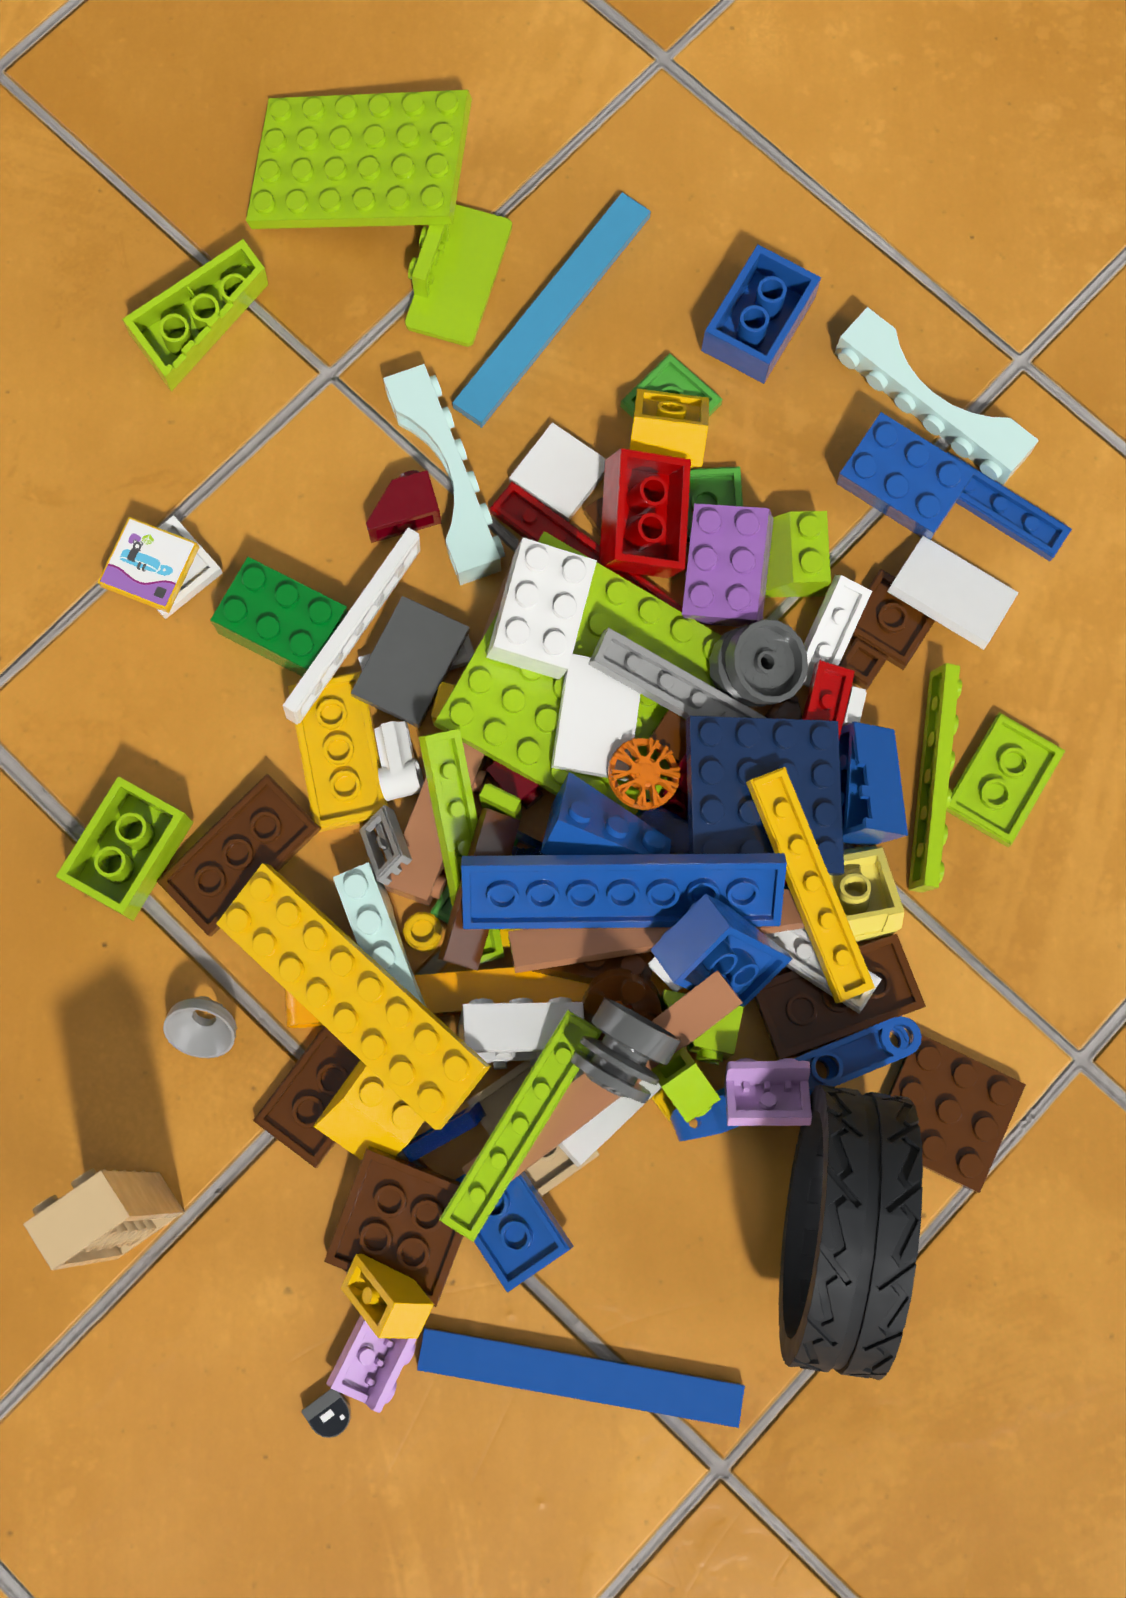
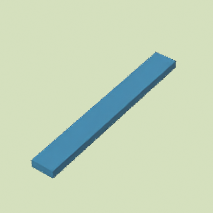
[452,192,651,428]

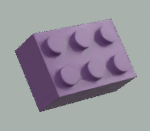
[682,503,774,627]

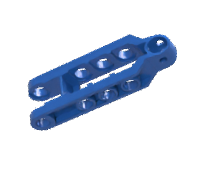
[670,1016,922,1142]

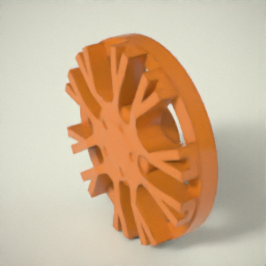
[607,738,681,810]

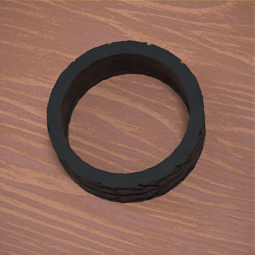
[778,1085,923,1380]

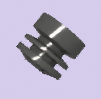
[570,997,681,1103]

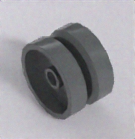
[709,619,808,708]

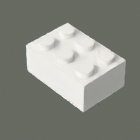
[486,537,597,679]

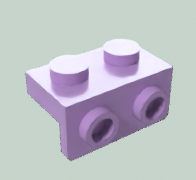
[724,1058,812,1126]
[326,1315,416,1413]

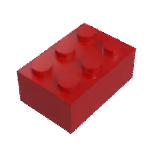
[599,448,691,578]

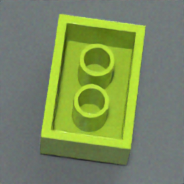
[56,776,194,921]

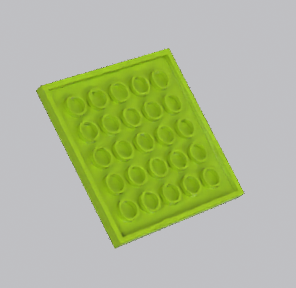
[433,531,721,821]

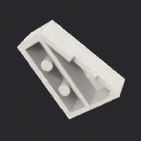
[457,997,584,1070]

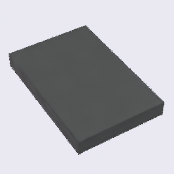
[351,596,470,728]

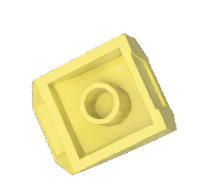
[829,846,904,942]

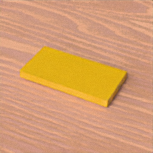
[288,671,389,832]

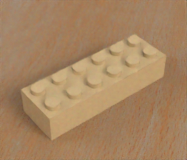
[23,1168,185,1270]

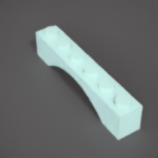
[834,307,1039,485]
[383,364,505,586]
[333,862,427,1007]

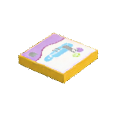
[98,517,200,613]

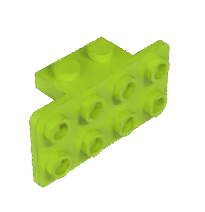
[405,204,512,347]

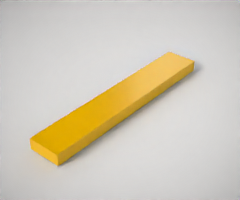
[746,767,875,1003]

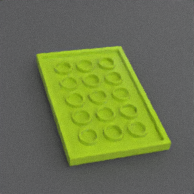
[246,90,472,229]

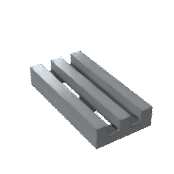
[359,805,412,886]

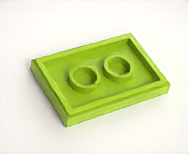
[946,712,1065,847]

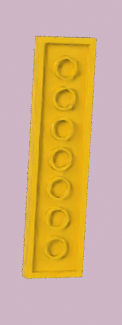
[216,863,491,1130]

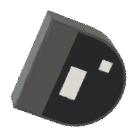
[301,1389,351,1438]

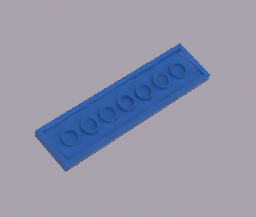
[461,853,787,929]

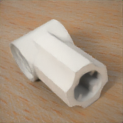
[374,721,424,801]

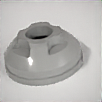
[163,996,237,1058]

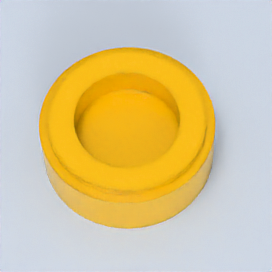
[403,912,443,952]

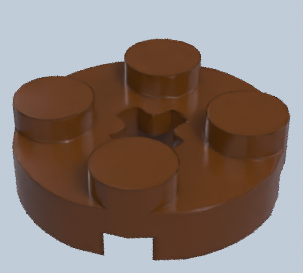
[582,968,661,1041]

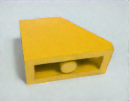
[341,1254,434,1339]

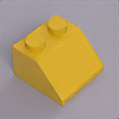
[629,389,709,468]
[313,1060,425,1160]

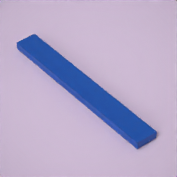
[417,1327,745,1428]

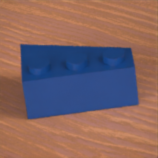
[839,722,908,846]
[540,772,672,855]

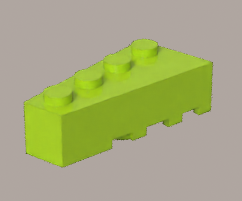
[122,239,268,392]

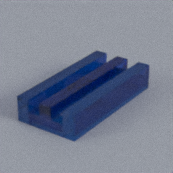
[402,1101,487,1163]

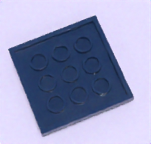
[686,716,844,876]

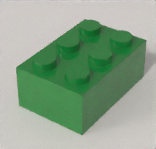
[210,557,348,677]

